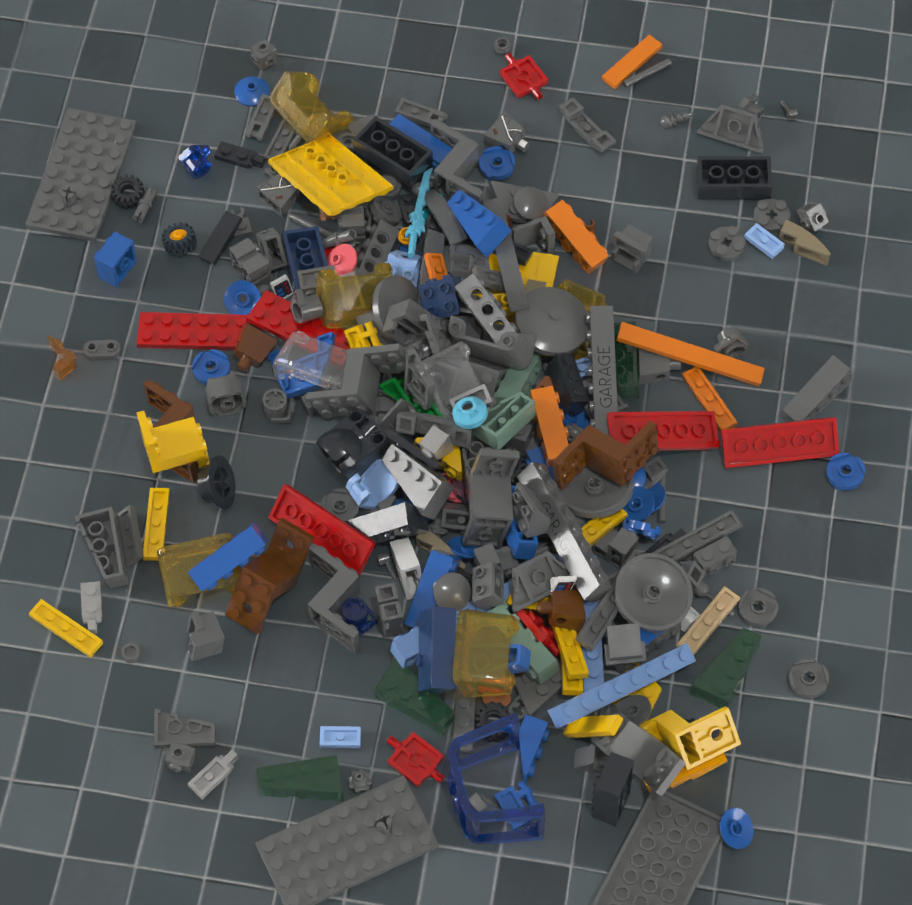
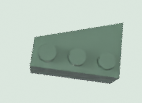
[472,392,536,450]

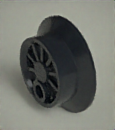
[197,455,236,509]

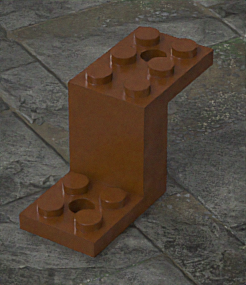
[143,379,198,484]
[552,421,659,490]
[225,518,315,634]

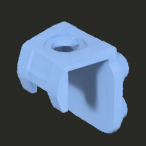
[381,250,421,288]
[345,459,400,510]

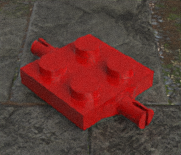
[499,53,549,100]
[516,608,560,657]
[387,732,445,788]

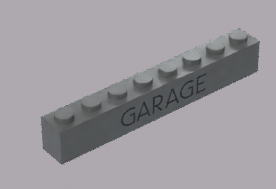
[585,306,618,436]
[517,462,612,602]

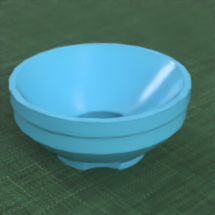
[452,396,488,429]

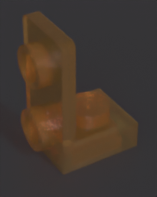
[48,335,77,381]

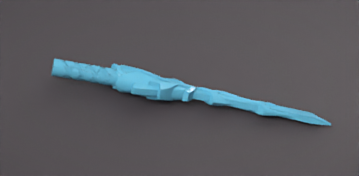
[405,168,433,258]

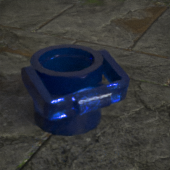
[179,145,211,179]
[342,597,378,636]

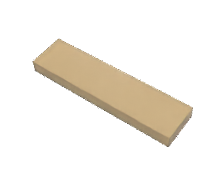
[676,586,740,656]

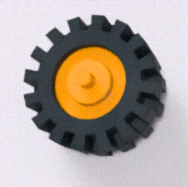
[162,222,197,256]

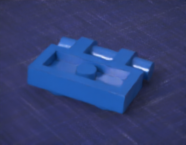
[494,781,544,831]

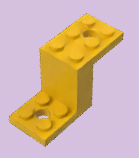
[137,411,209,473]
[639,706,741,770]

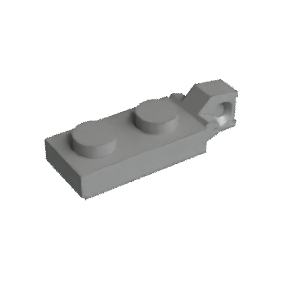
[80,581,103,634]
[188,750,239,800]

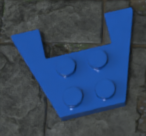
[267,332,336,399]

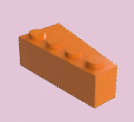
[543,199,609,274]
[529,386,569,467]

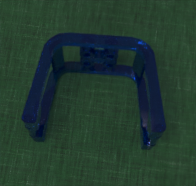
[447,713,545,845]

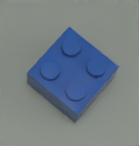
[94,232,137,288]

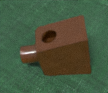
[233,323,277,372]
[537,590,586,632]

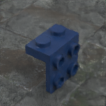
[418,274,462,318]

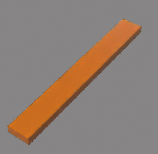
[616,322,765,387]

